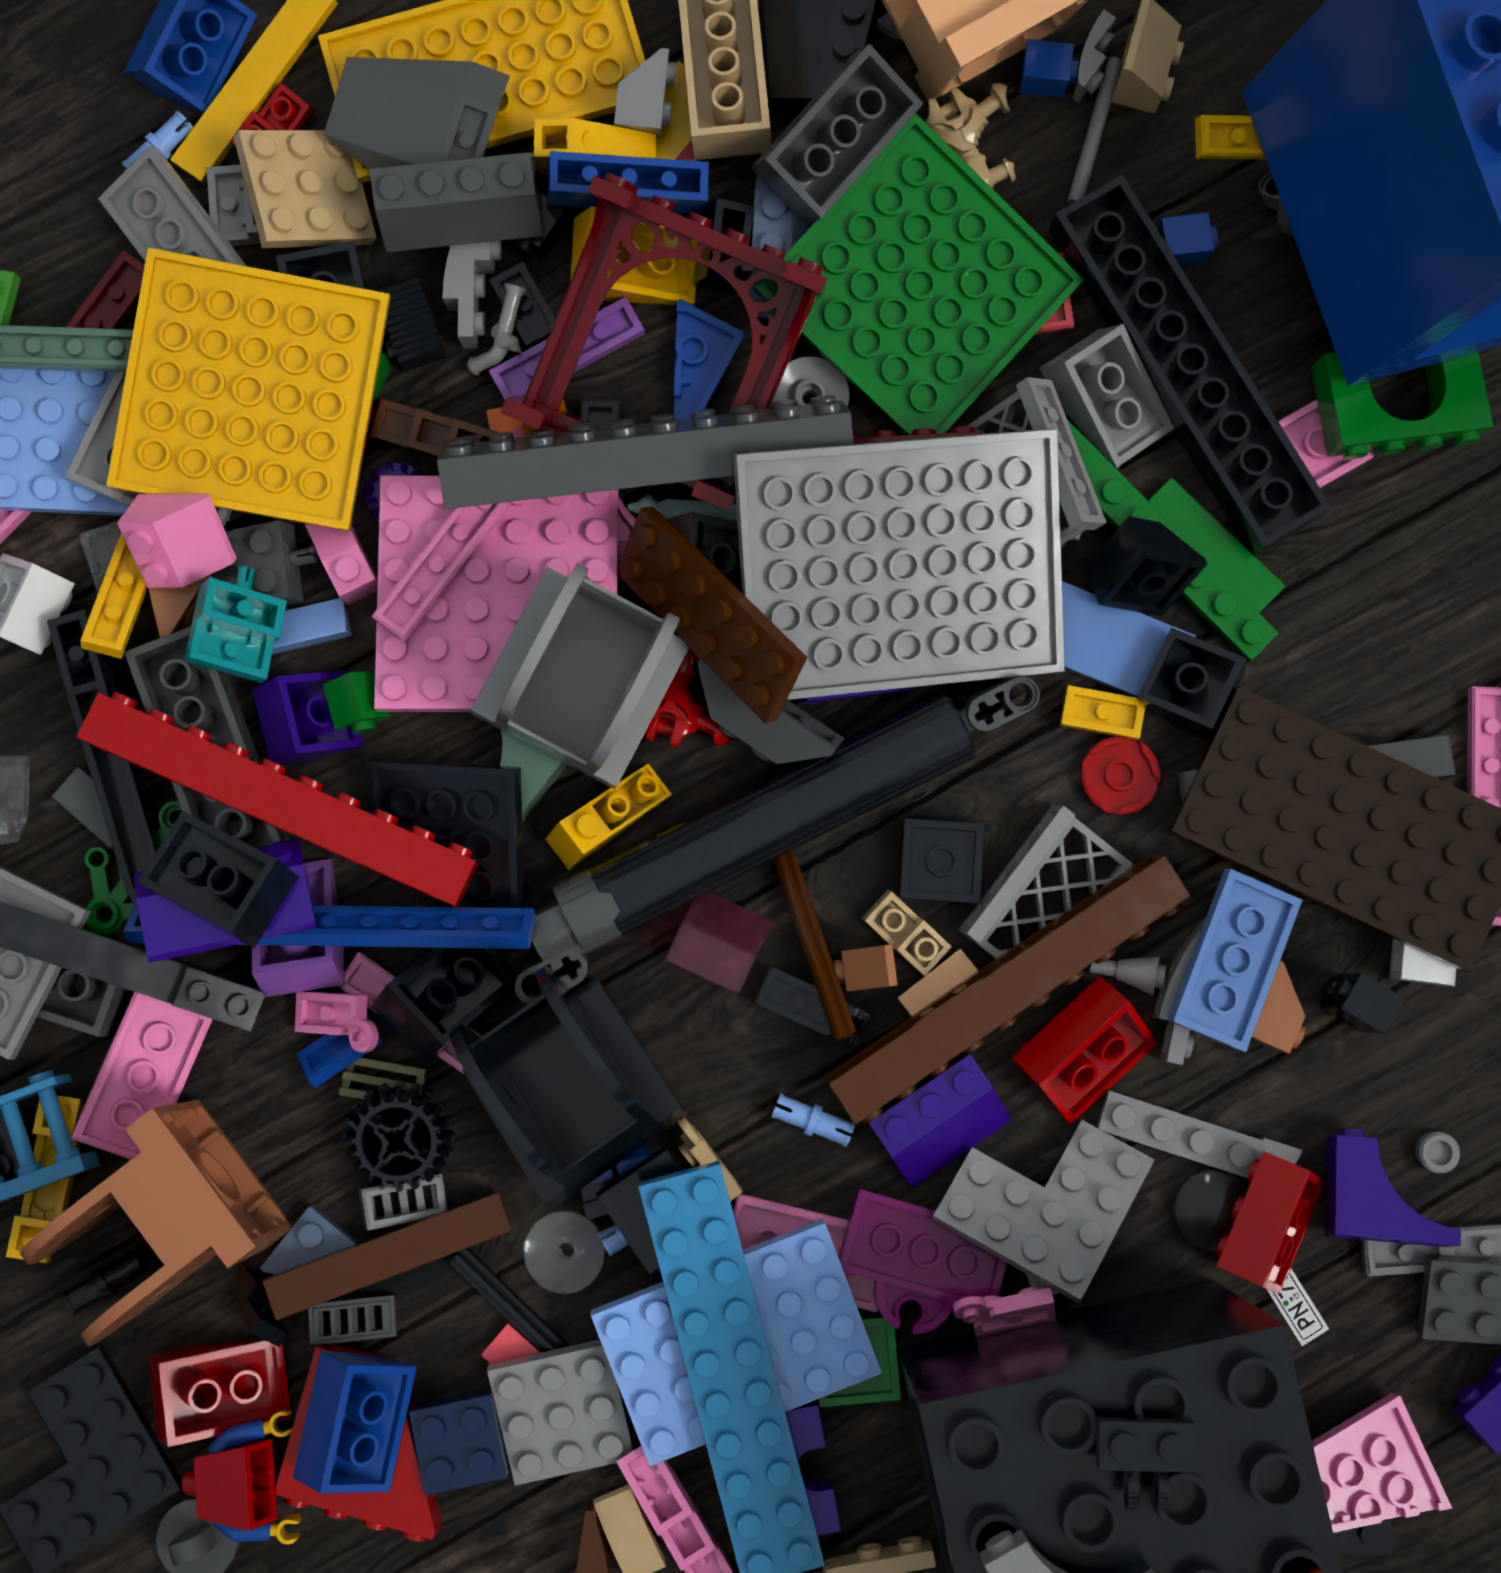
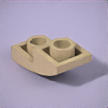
[861,890,952,976]
[593,1484,666,1573]

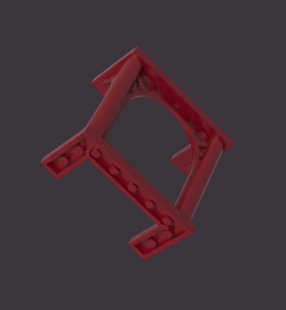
[500,172,828,512]

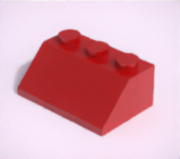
[1011,976,1158,1125]
[1216,1151,1326,1294]

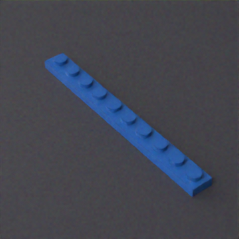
[123,903,536,949]

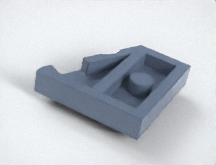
[260,1205,359,1275]

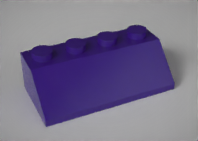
[134,839,316,963]

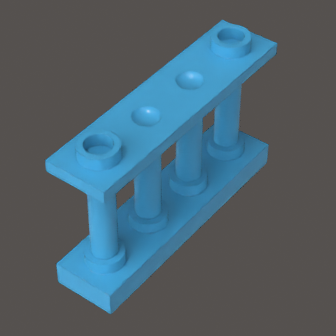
[0,1070,100,1203]

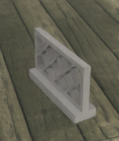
[968,377,1106,545]
[958,805,1133,959]

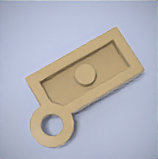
[678,1117,743,1202]

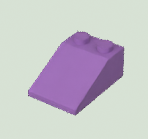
[252,859,345,997]

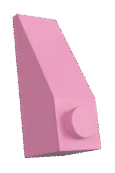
[305,524,378,606]

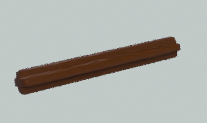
[773,850,856,1040]

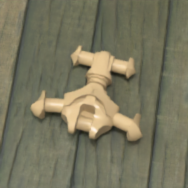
[925,83,1016,188]

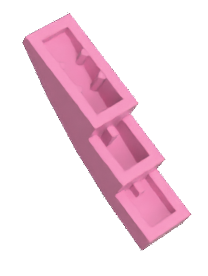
[616,1445,736,1573]

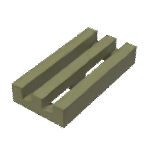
[339,1057,427,1100]

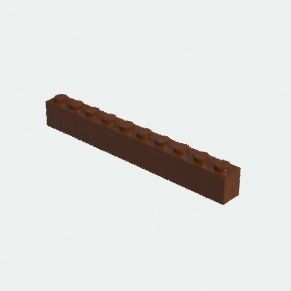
[823,853,1190,1124]

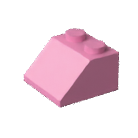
[117,493,237,588]

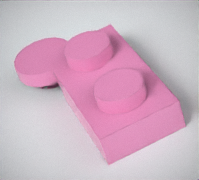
[295,991,379,1053]
[953,1287,1057,1337]

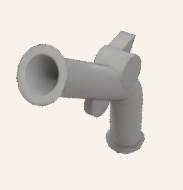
[467,283,527,375]

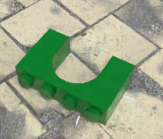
[1311,352,1494,460]

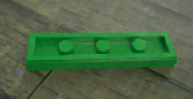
[1149,478,1286,613]

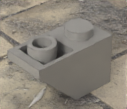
[614,48,676,138]

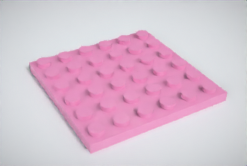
[374,476,619,712]

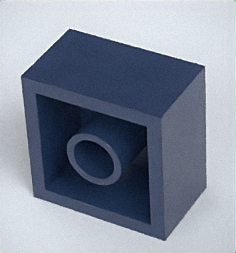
[409,1387,511,1496]

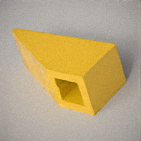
[534,118,656,175]
[545,764,672,870]

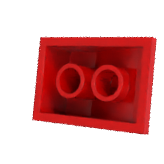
[149,1338,292,1447]

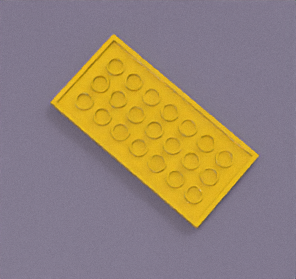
[318,0,645,183]

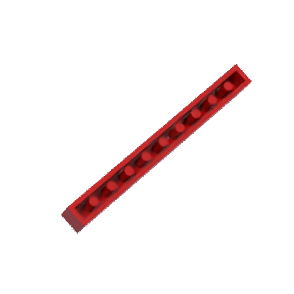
[76,691,478,907]

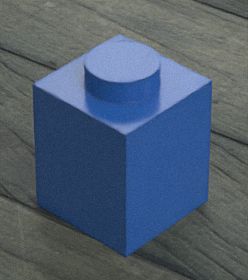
[1019,39,1079,98]
[1157,212,1218,267]

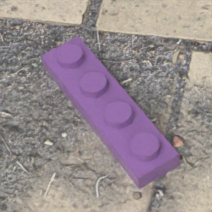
[489,296,645,400]

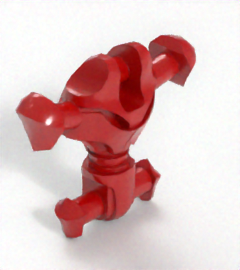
[646,648,730,747]

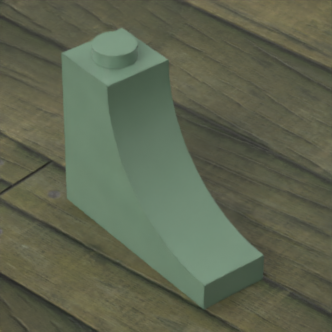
[500,730,567,823]

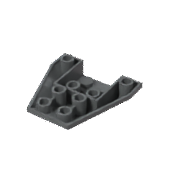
[324,57,510,170]

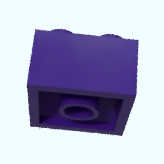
[252,670,363,765]

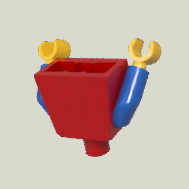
[182,1410,302,1545]

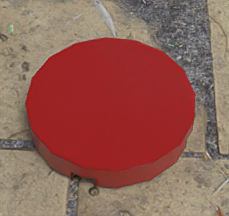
[1079,736,1161,816]

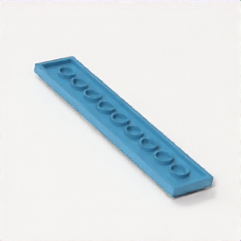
[638,1161,825,1573]

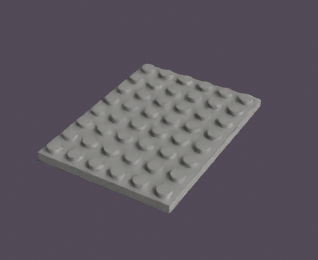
[733,428,1064,700]

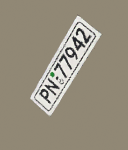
[1266,1269,1329,1346]

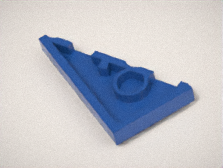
[674,299,746,420]

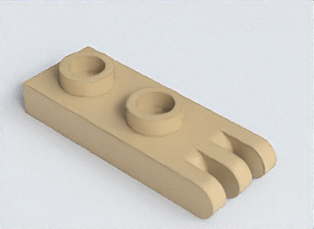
[822,1536,936,1573]

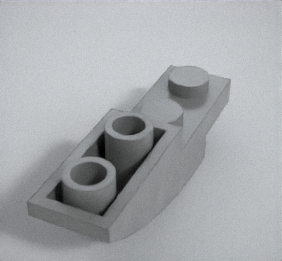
[442,241,502,349]
[1152,918,1206,1065]

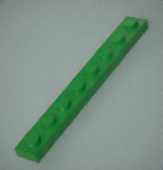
[1067,420,1279,662]

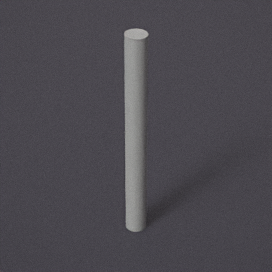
[1067,57,1123,204]

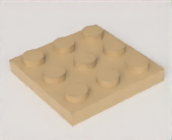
[234,130,377,248]

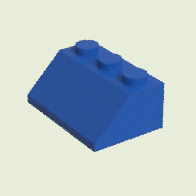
[124,0,257,114]
[293,1351,417,1494]

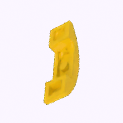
[6,1096,83,1263]

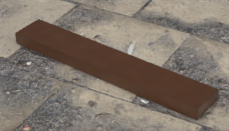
[262,1191,512,1321]

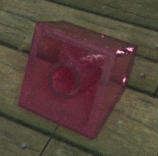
[665,892,773,994]

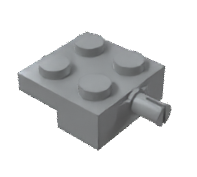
[207,164,261,246]

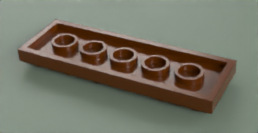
[617,506,808,724]

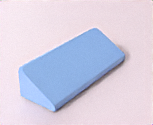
[272,598,352,655]

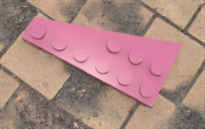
[1312,1393,1452,1532]

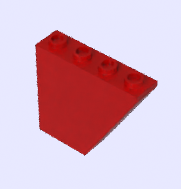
[275,1343,441,1542]

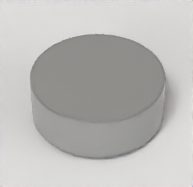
[1415,1131,1460,1173]

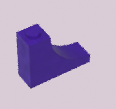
[1325,1129,1461,1248]

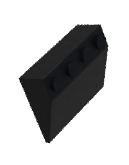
[758,0,879,115]

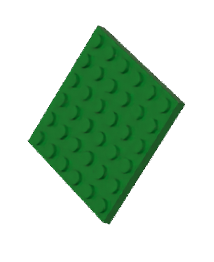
[754,113,1084,435]

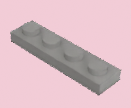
[1096,1090,1264,1178]

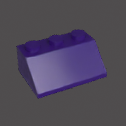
[868,1053,1012,1188]

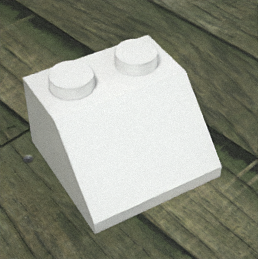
[0,553,75,655]

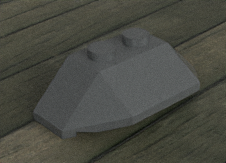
[697,659,845,764]

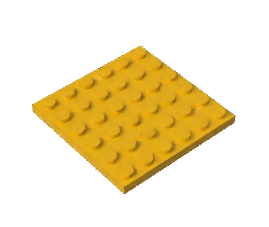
[106,248,391,532]

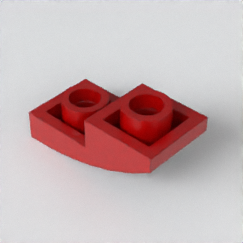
[231,83,315,146]

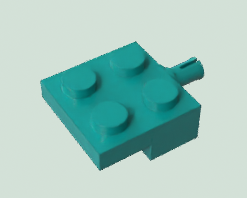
[184,565,287,683]

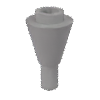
[1090,956,1166,996]

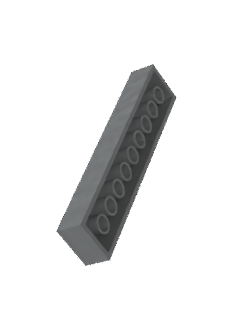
[437,395,854,509]

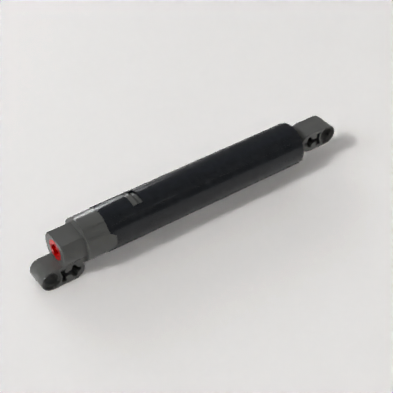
[515,676,1040,1004]

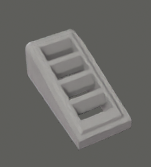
[358,1173,448,1230]

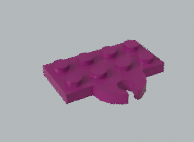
[838,1188,1007,1334]

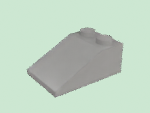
[1040,324,1174,468]

